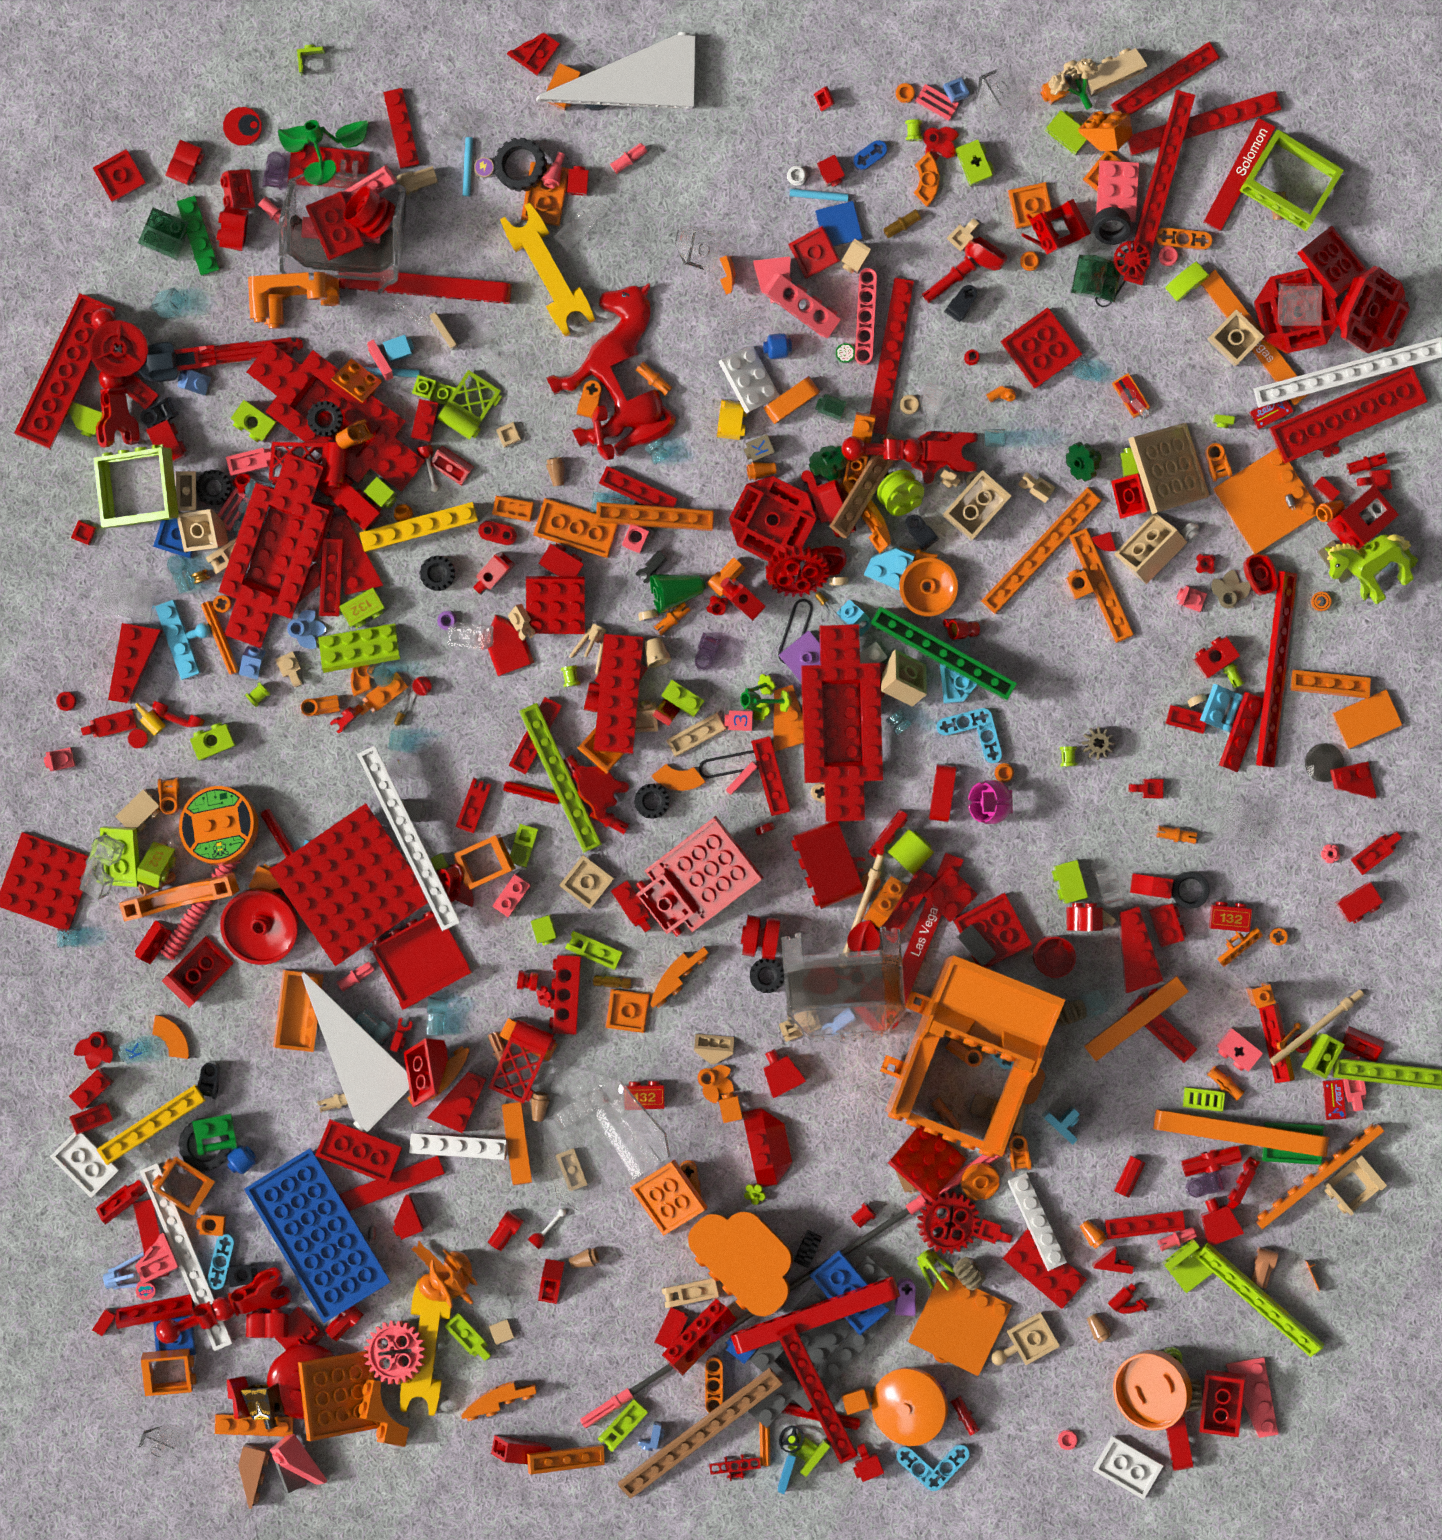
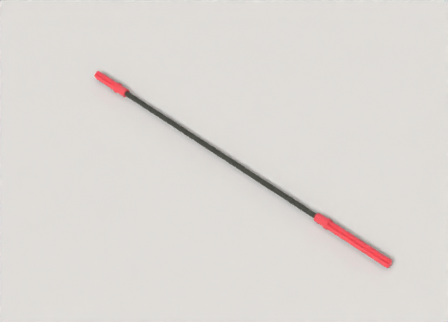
[580,1151,1005,1428]

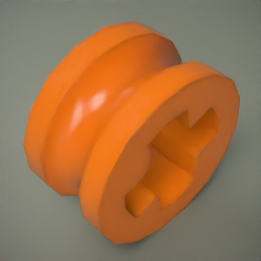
[213,595,231,613]
[1269,928,1288,946]

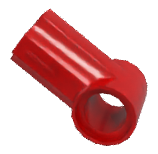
[488,1210,524,1251]
[325,1305,364,1342]

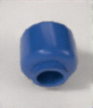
[763,333,792,359]
[227,1145,257,1174]

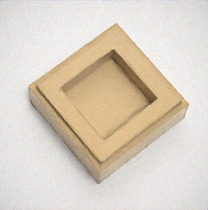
[496,422,522,448]
[489,1319,514,1345]

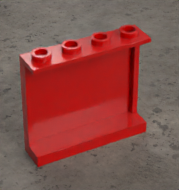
[369,910,472,1010]

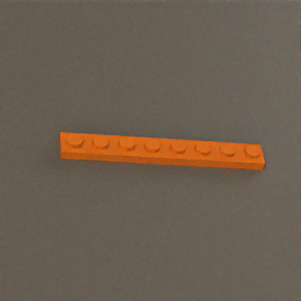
[1255,1124,1384,1229]

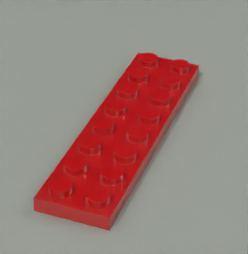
[14,293,116,450]
[1269,366,1428,464]

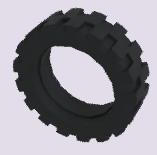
[493,138,547,192]
[178,1118,231,1171]

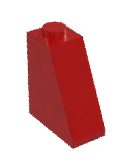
[491,1435,552,1465]

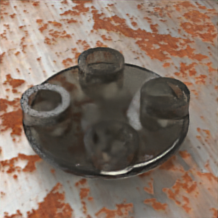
[1304,743,1344,782]

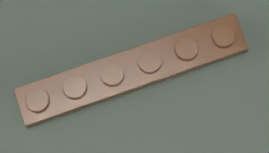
[829,433,898,538]

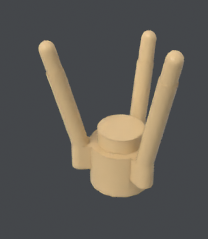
[569,624,607,675]

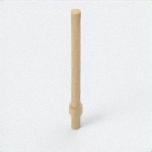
[839,854,885,966]
[1269,989,1364,1066]

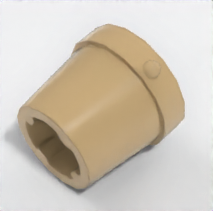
[643,638,671,668]

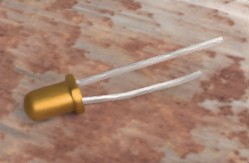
[815,592,847,625]
[394,680,416,726]

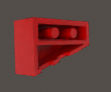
[427,1070,487,1133]

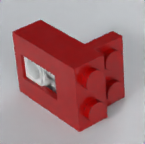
[1327,485,1399,550]

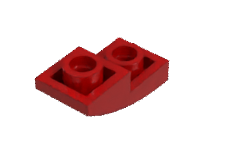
[227,1376,251,1419]

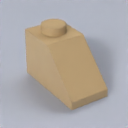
[841,239,871,274]

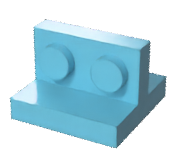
[1042,1106,1080,1145]

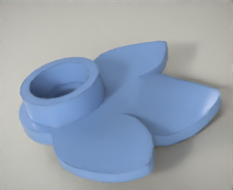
[287,610,327,649]

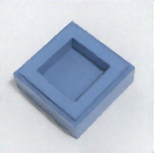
[943,77,970,103]

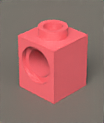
[622,525,649,554]

